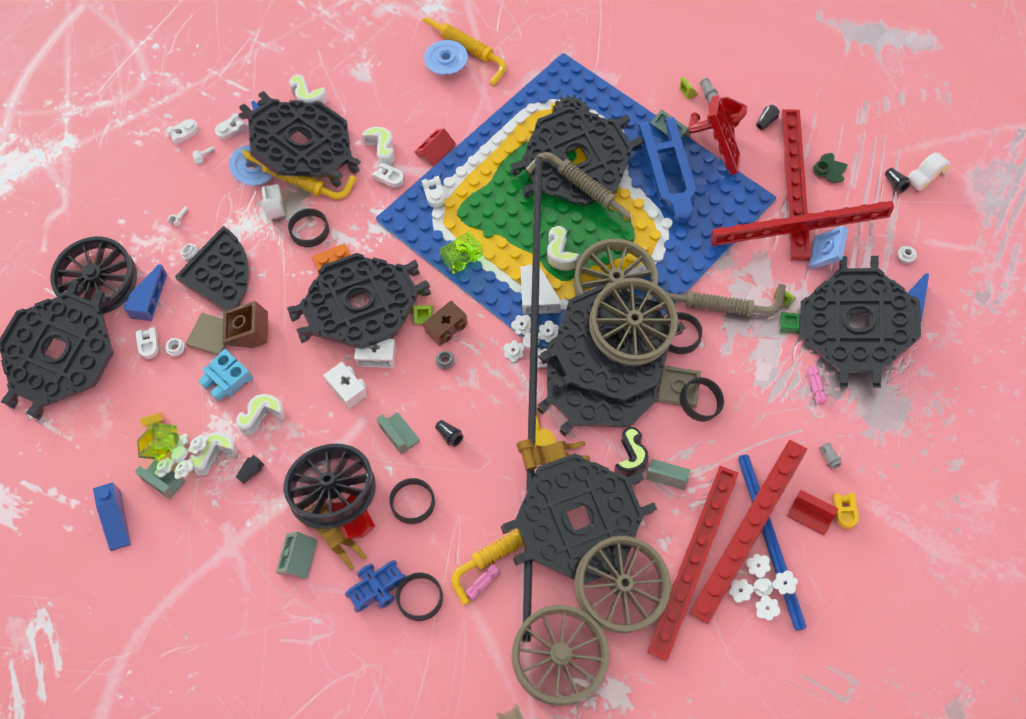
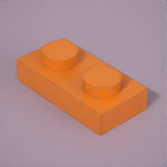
[311,243,351,274]

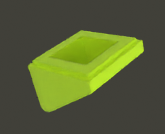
[679,76,698,100]
[774,287,796,307]
[413,305,433,325]

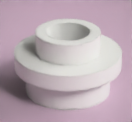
[181,243,199,261]
[897,246,917,264]
[166,338,185,357]

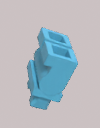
[198,349,254,402]

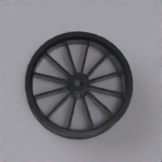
[50,236,137,314]
[283,443,376,529]

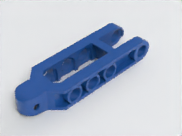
[638,117,697,224]

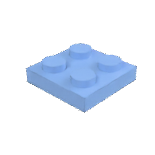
[808,225,849,270]

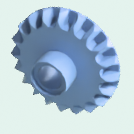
[424,40,468,77]
[229,145,272,187]

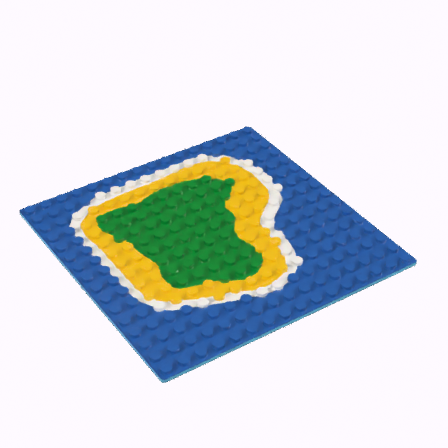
[376,53,776,350]

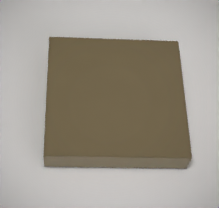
[185,312,227,356]
[657,366,701,409]

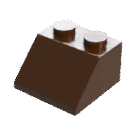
[222,301,268,348]

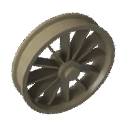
[574,239,658,300]
[589,278,678,365]
[574,536,671,633]
[512,605,609,706]

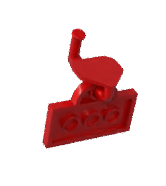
[688,95,748,175]

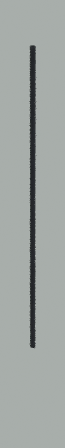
[522,156,543,642]

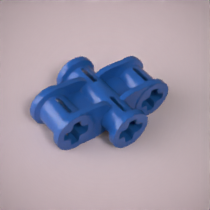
[345,560,407,613]

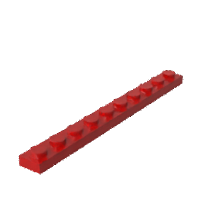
[781,109,811,261]
[710,201,894,246]
[689,439,808,624]
[647,466,739,662]

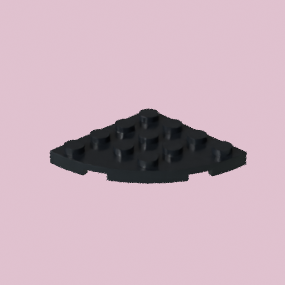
[175,226,249,311]

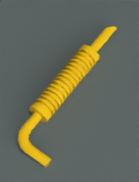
[422,18,507,86]
[242,149,357,200]
[451,529,524,606]

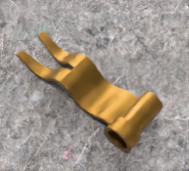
[516,439,590,471]
[303,503,367,570]

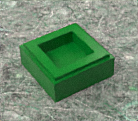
[780,312,800,333]

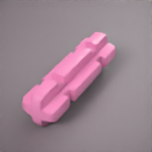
[807,366,827,404]
[465,564,500,600]

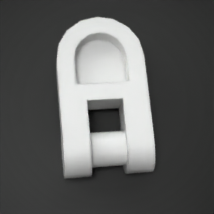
[215,113,247,140]
[165,119,199,145]
[372,162,404,188]
[421,176,445,208]
[136,327,159,359]

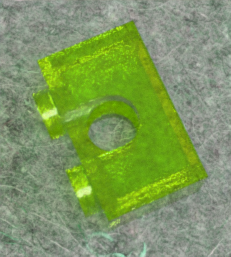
[439,231,483,274]
[137,423,179,460]

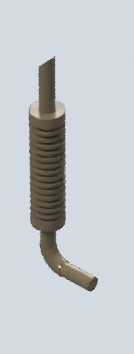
[525,152,631,222]
[666,284,786,317]

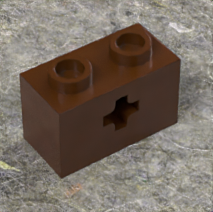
[423,300,468,346]

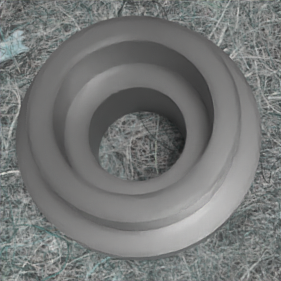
[436,351,455,369]

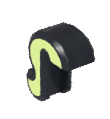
[614,427,649,477]

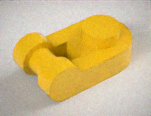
[832,493,859,529]

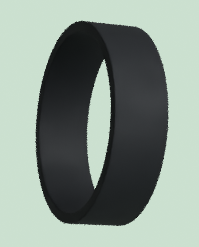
[288,208,329,247]
[665,312,702,354]
[680,377,724,422]
[389,478,435,524]
[396,572,443,621]

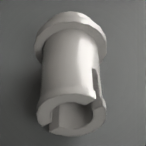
[819,442,842,469]

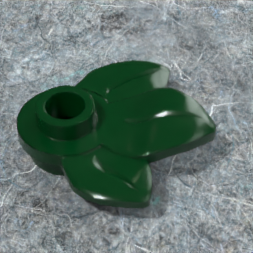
[813,153,848,183]

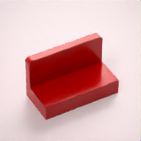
[414,128,456,166]
[787,489,839,535]
[333,495,376,539]

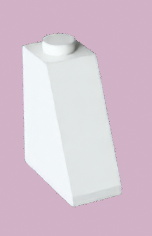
[520,265,560,315]

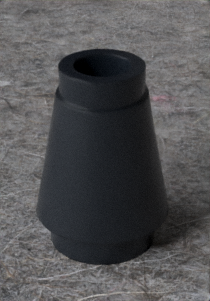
[756,104,780,130]
[884,167,911,193]
[435,420,464,447]
[235,454,265,484]

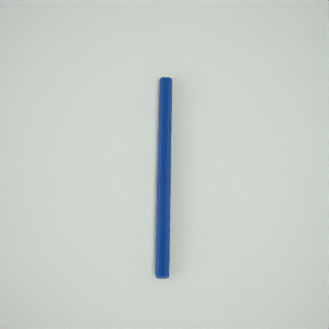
[738,454,807,631]

